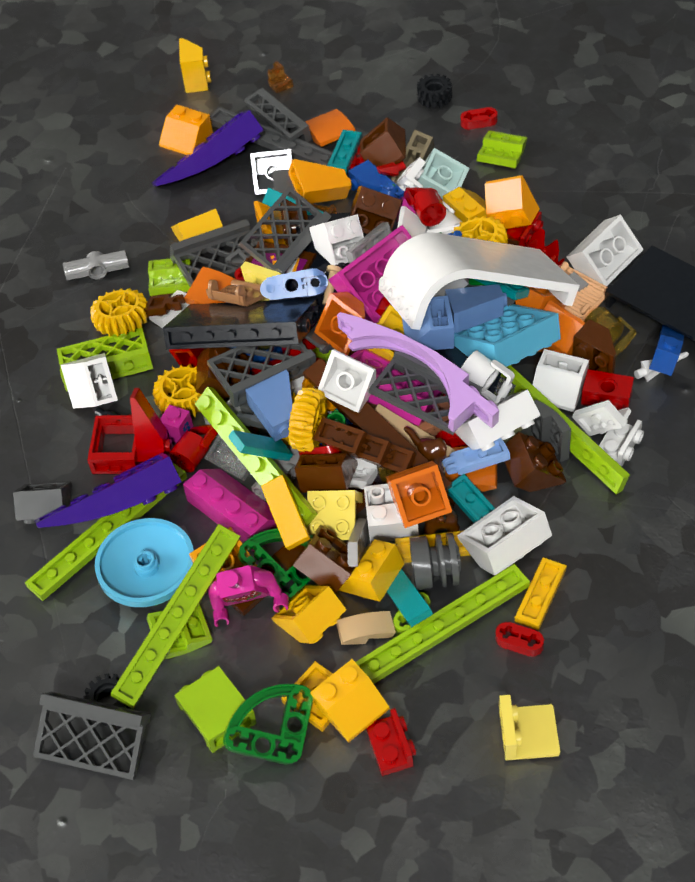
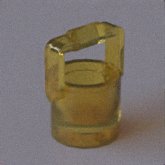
[585,307,637,357]

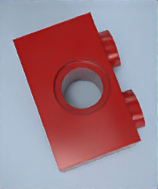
[581,369,634,410]

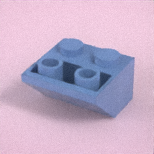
[402,295,454,350]

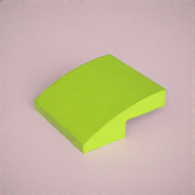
[477,130,527,168]
[148,258,192,296]
[147,604,212,660]

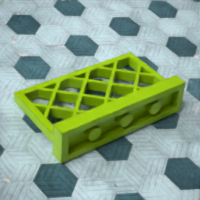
[57,328,153,392]

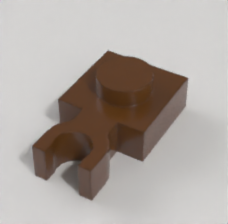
[144,294,186,317]

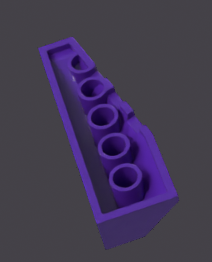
[152,110,263,186]
[34,453,182,528]

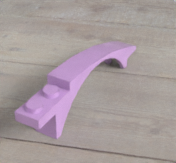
[337,312,499,433]

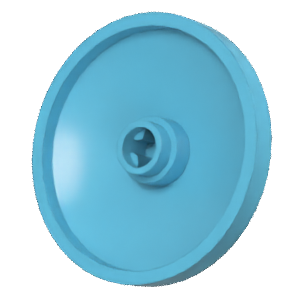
[95,518,194,607]

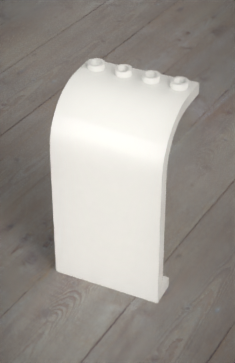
[379,233,580,330]

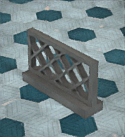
[239,186,332,274]
[170,219,256,287]
[207,341,316,408]
[369,350,483,435]
[33,692,151,780]

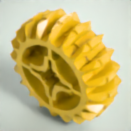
[451,215,508,244]
[90,288,149,337]
[153,364,202,417]
[288,387,327,452]

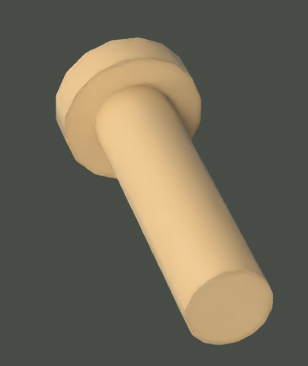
[322,265,342,305]

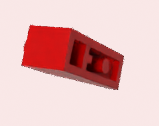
[130,388,172,462]

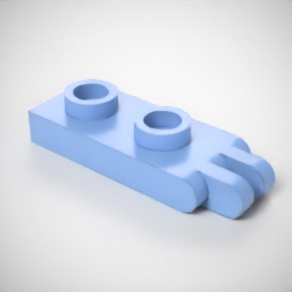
[442,438,510,475]

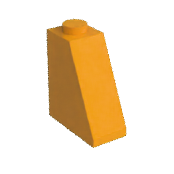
[288,159,352,204]

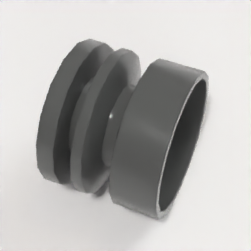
[409,533,461,591]

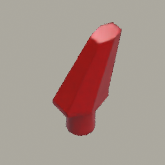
[377,161,406,177]

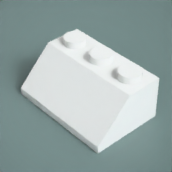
[566,215,644,286]
[455,389,541,452]
[457,496,552,576]

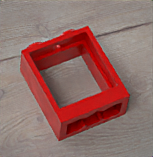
[87,414,140,474]

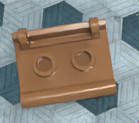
[206,279,265,307]

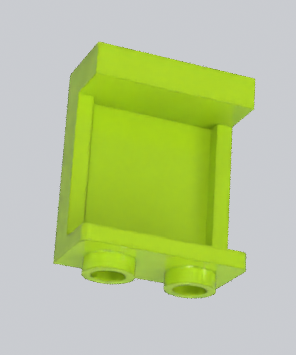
[174,666,257,753]

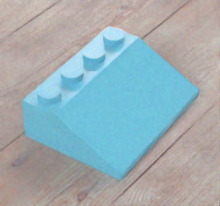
[454,304,561,367]

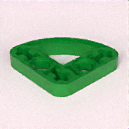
[238,528,312,600]
[223,684,313,765]

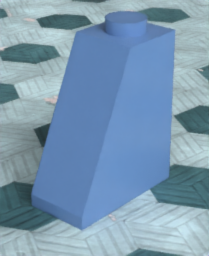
[445,284,507,333]
[245,370,293,442]

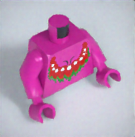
[208,565,289,627]

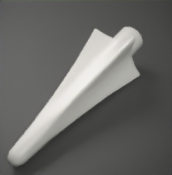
[634,352,689,382]

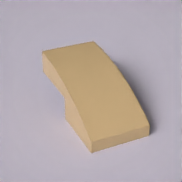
[336,611,396,645]

